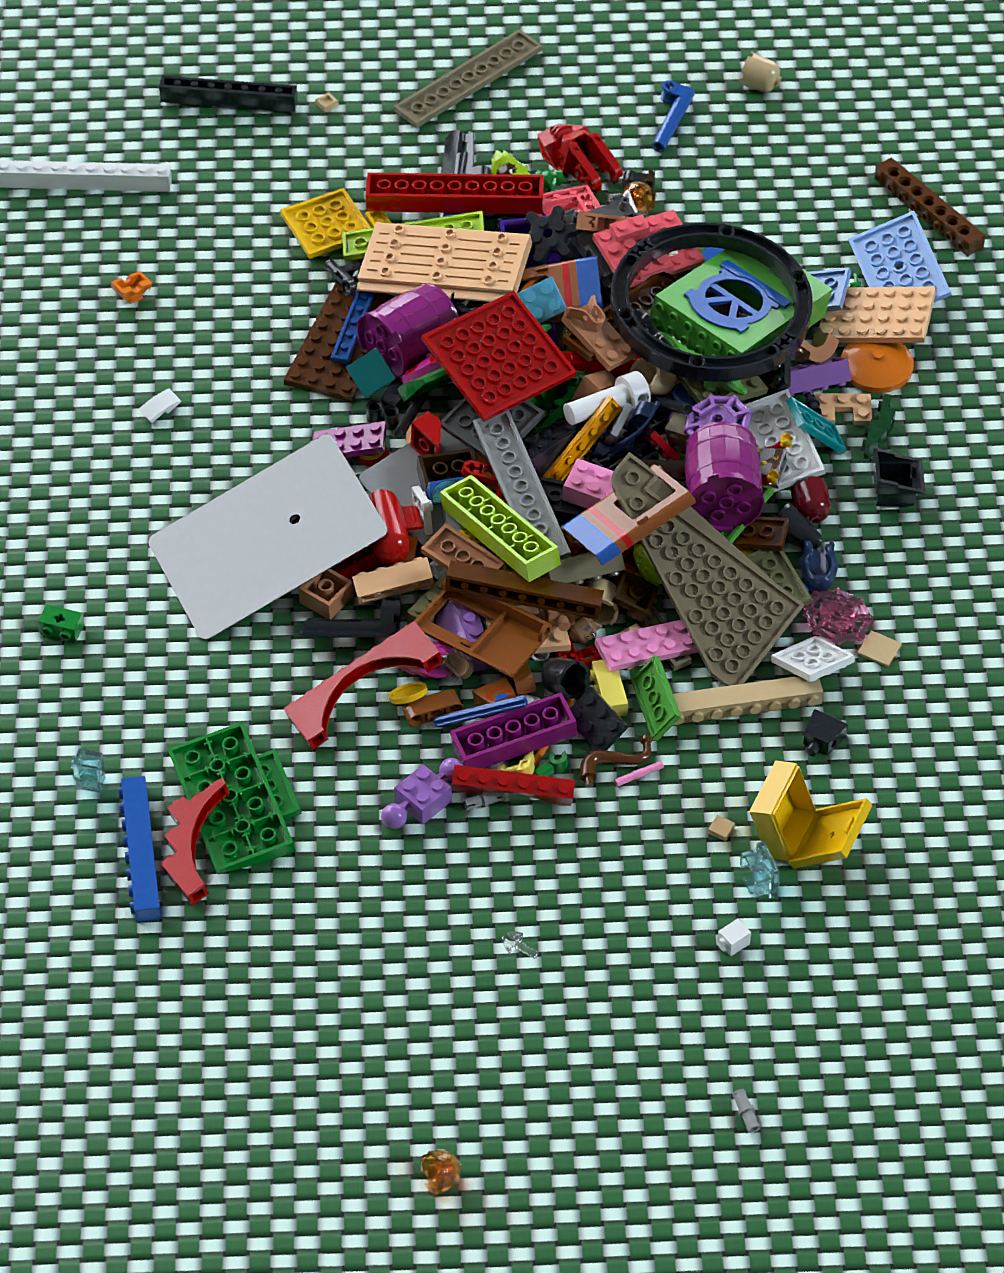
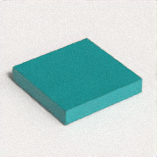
[346,347,397,398]

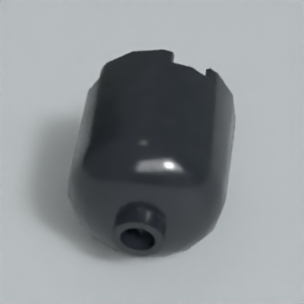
[541,657,590,699]

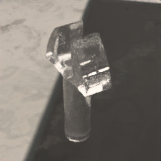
[503,931,539,959]

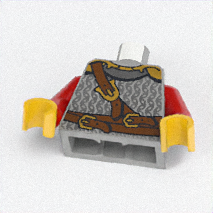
[757,433,793,489]

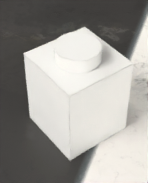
[717,919,751,956]

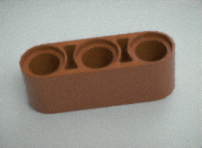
[508,662,536,696]
[402,689,463,726]

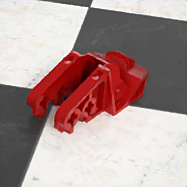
[537,124,623,193]

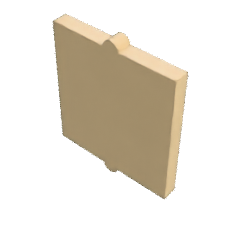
[857,630,902,667]

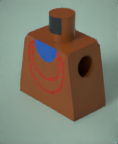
[472,677,516,717]

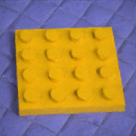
[280,188,371,259]

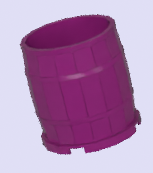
[357,283,459,378]
[685,421,765,532]

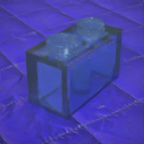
[71,749,106,793]

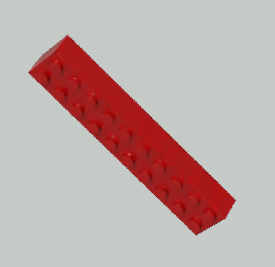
[365,172,544,214]

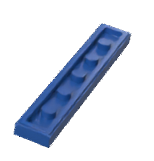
[331,291,376,365]

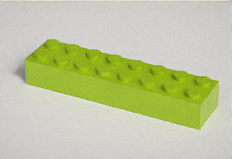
[440,475,561,582]

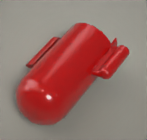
[368,489,423,564]

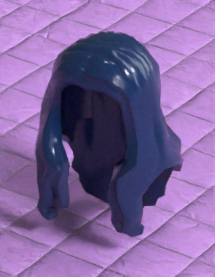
[798,540,839,594]

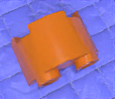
[111,271,152,303]

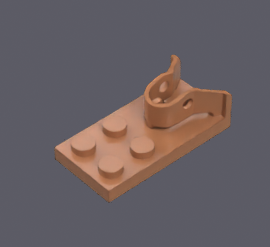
[561,295,637,371]
[421,523,506,571]

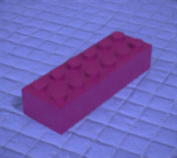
[450,692,577,768]

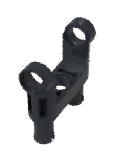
[324,258,364,296]

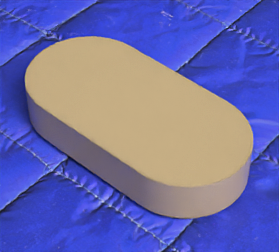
[445,649,473,679]

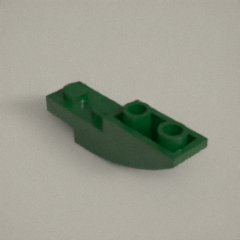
[862,394,896,459]

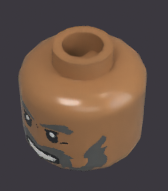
[568,617,598,645]

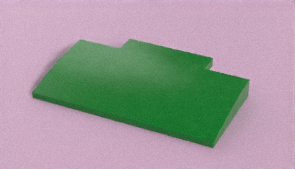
[398,324,551,402]
[168,722,302,874]

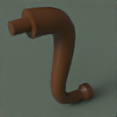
[580,735,652,788]

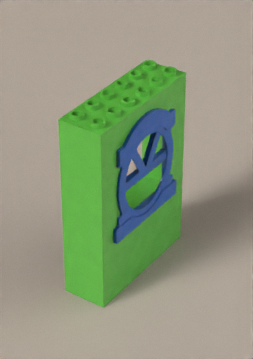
[650,249,833,357]

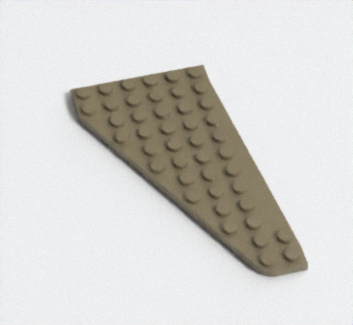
[611,452,805,686]

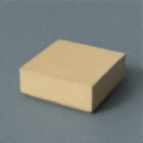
[315,92,339,113]
[708,815,735,841]

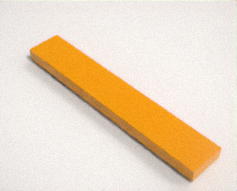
[542,396,623,481]

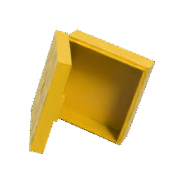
[749,761,872,869]

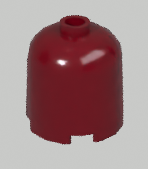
[790,476,831,524]

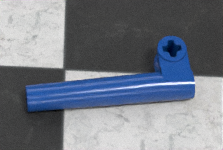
[652,80,695,152]

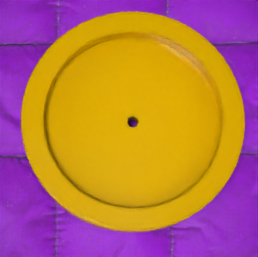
[388,682,428,704]

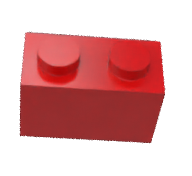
[410,411,441,455]

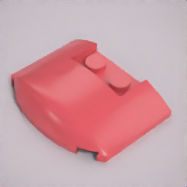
[537,184,600,222]

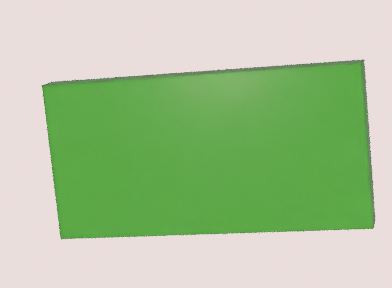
[630,655,681,741]

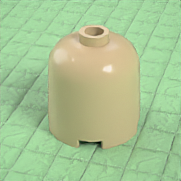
[739,52,782,93]
[630,358,677,396]
[586,579,619,628]

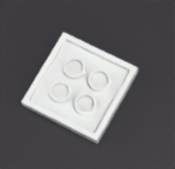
[771,636,855,682]

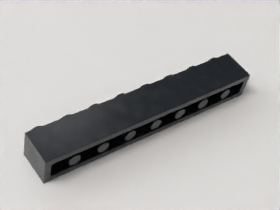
[159,75,298,112]

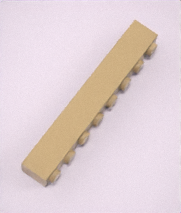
[673,676,823,725]

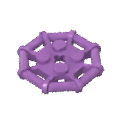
[683,394,753,437]

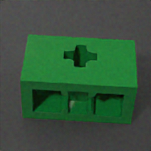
[38,604,84,642]

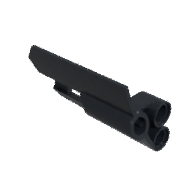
[297,598,402,638]

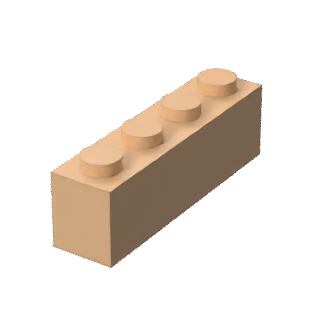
[352,557,434,605]

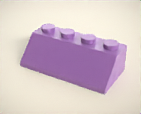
[788,357,851,396]
[434,601,491,676]

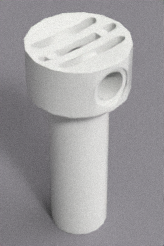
[563,371,651,425]

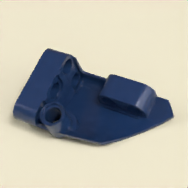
[588,401,659,463]

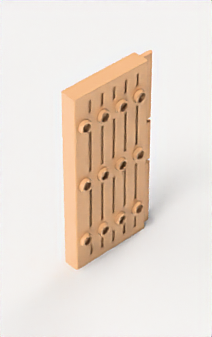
[356,222,532,302]

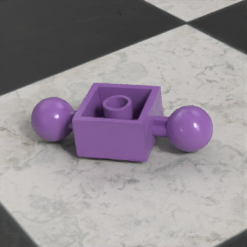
[381,758,464,829]

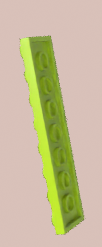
[342,211,485,261]

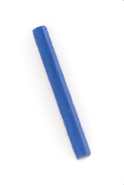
[434,695,528,728]

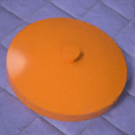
[841,343,914,393]

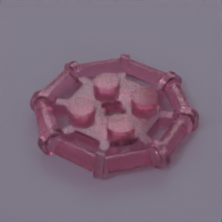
[802,587,874,645]

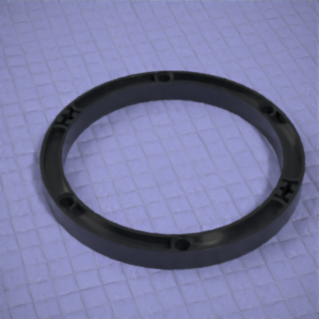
[610,223,813,382]

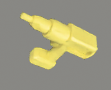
[496,751,535,774]

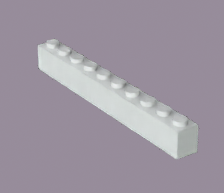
[0,160,172,192]

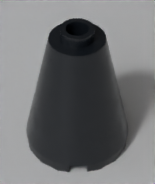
[778,502,823,550]

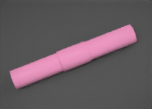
[614,761,664,787]

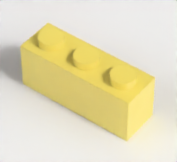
[589,660,628,717]

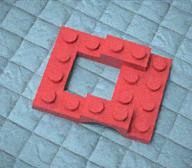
[592,209,706,288]

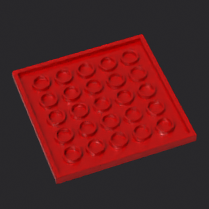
[421,291,577,422]

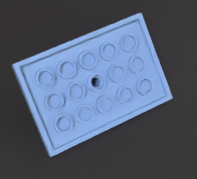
[848,211,952,303]

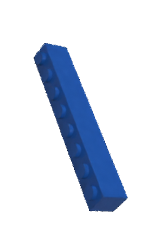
[118,776,161,922]

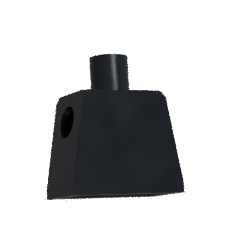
[803,709,848,757]

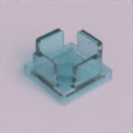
[740,841,780,899]

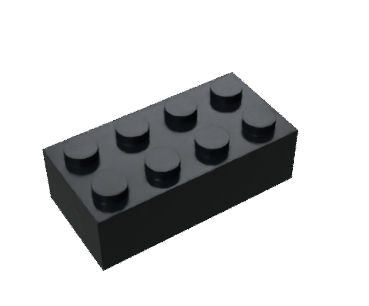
[523,418,583,477]

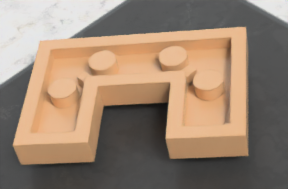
[815,393,872,426]

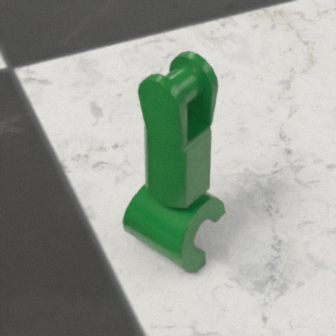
[533,751,568,777]

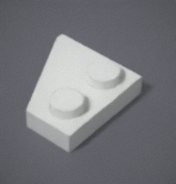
[412,486,433,536]

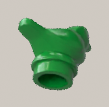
[535,169,565,192]

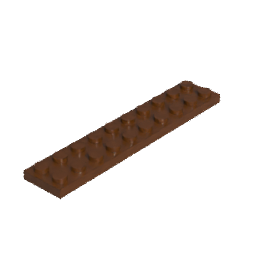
[561,269,693,362]

